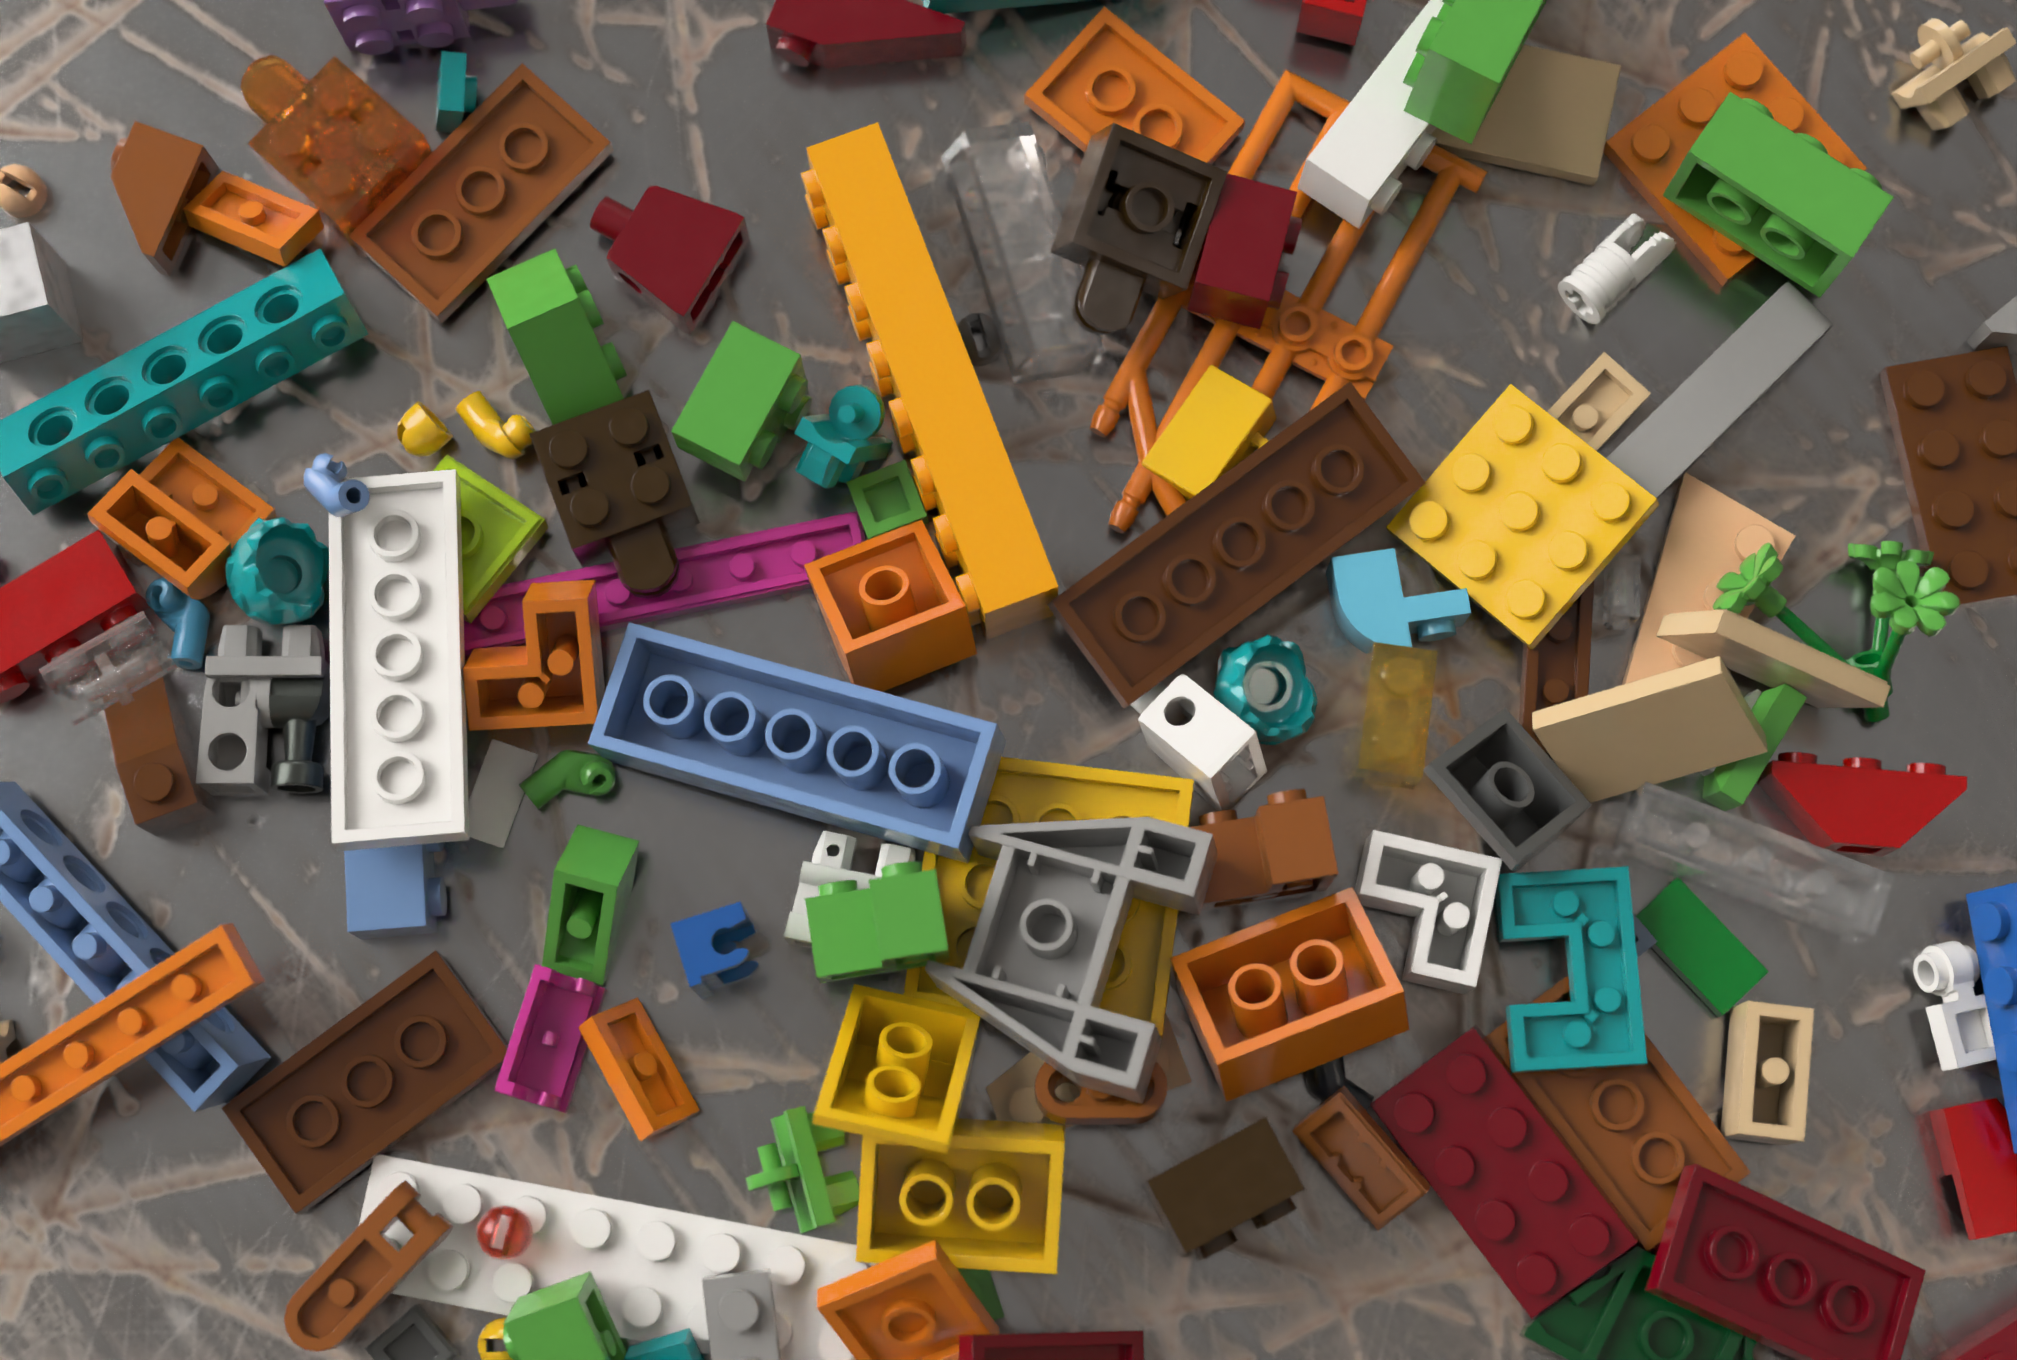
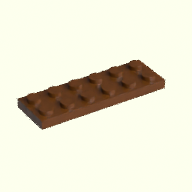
[1047,382,1426,709]

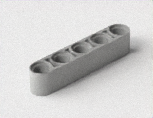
[1606,281,1834,500]

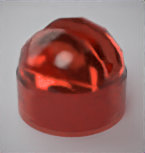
[477,1206,533,1260]

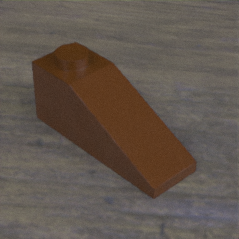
[94,637,217,836]

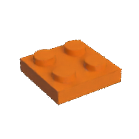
[817,1240,1000,1360]

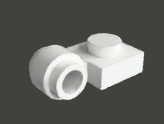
[1913,941,1996,1071]

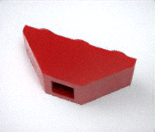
[1757,752,1967,857]

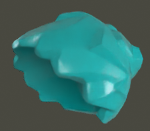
[225,517,329,626]
[1213,635,1318,745]

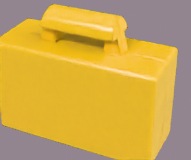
[1142,365,1277,501]

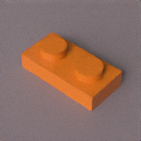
[183,170,324,267]
[578,997,700,1141]

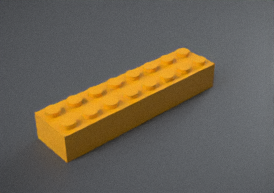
[800,122,1059,640]

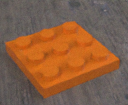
[1603,32,1867,287]

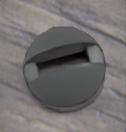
[957,313,1003,366]

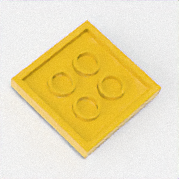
[1386,384,1659,650]

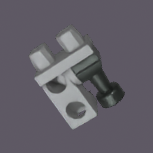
[196,625,330,796]

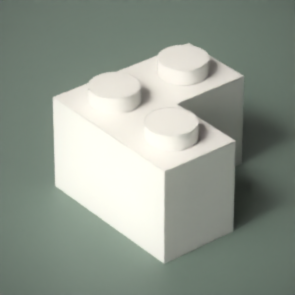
[1354,830,1502,995]

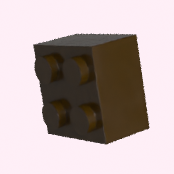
[1142,1117,1305,1261]

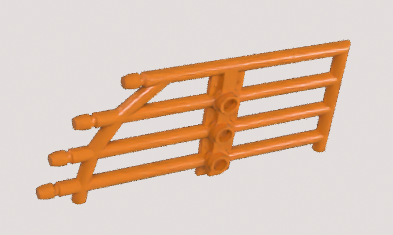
[1090,69,1488,534]

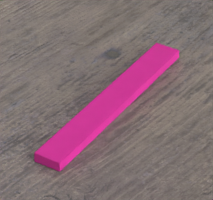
[464,511,866,660]

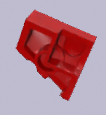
[1929,1098,2017,1240]

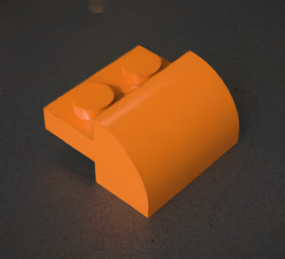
[87,437,276,600]

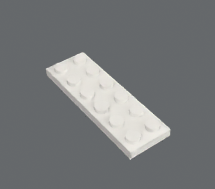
[329,469,469,851]

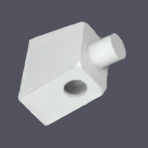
[1130,674,1267,811]

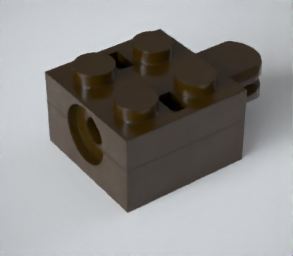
[1050,123,1228,335]
[529,390,700,599]

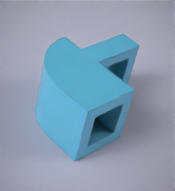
[1326,548,1471,661]

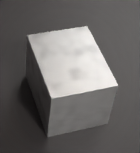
[0,222,83,363]

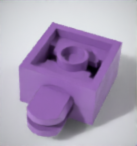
[324,0,518,55]

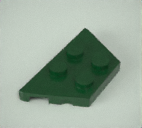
[1519,1246,1757,1360]

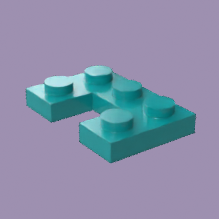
[1495,866,1647,1073]

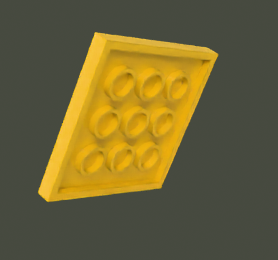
[903,757,1194,1039]

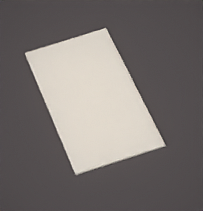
[468,739,539,848]

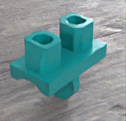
[794,385,893,489]

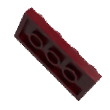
[1370,1025,1639,1319]
[1645,1164,1926,1360]

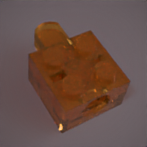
[240,55,433,248]

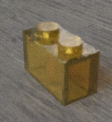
[1350,642,1438,790]

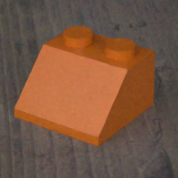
[804,519,978,692]

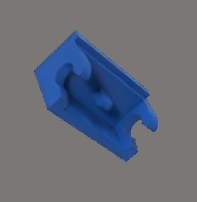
[670,901,759,1000]

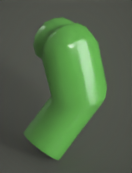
[519,750,616,810]

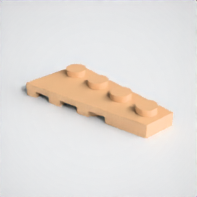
[1622,472,1795,685]

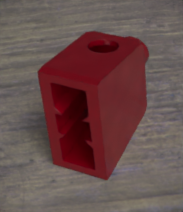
[590,185,749,335]

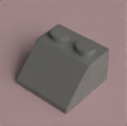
[1423,708,1592,872]

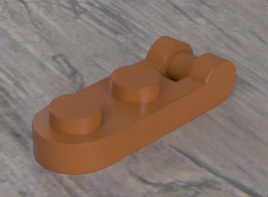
[284,1180,454,1352]

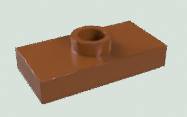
[1292,1086,1431,1231]

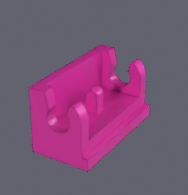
[494,964,607,1114]

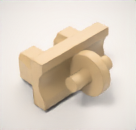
[1891,18,2017,130]

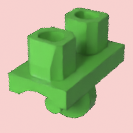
[746,1106,859,1234]

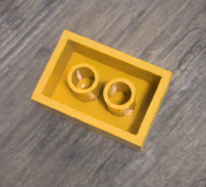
[856,1118,1065,1274]

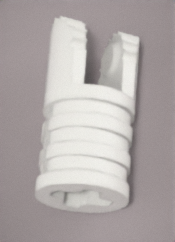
[1558,213,1676,324]

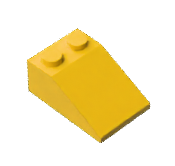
[812,984,981,1154]

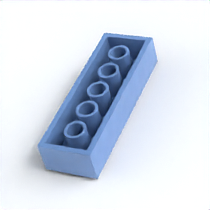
[588,622,1006,863]

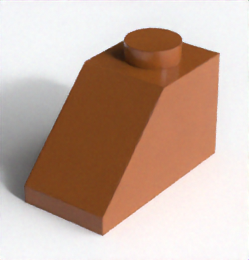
[110,121,219,277]

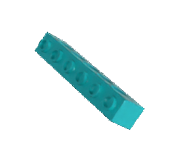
[0,248,369,516]

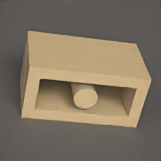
[1721,1001,1814,1146]

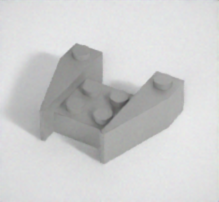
[925,817,1218,1104]

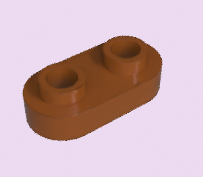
[1035,1062,1168,1125]

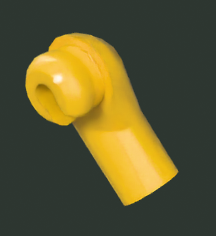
[455,391,536,459]

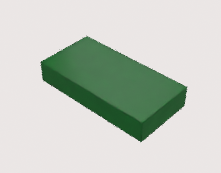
[1635,877,1769,1017]

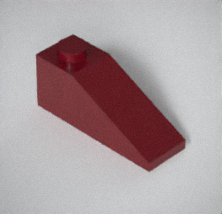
[766,0,967,68]

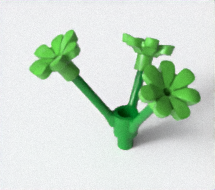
[1713,541,1960,722]

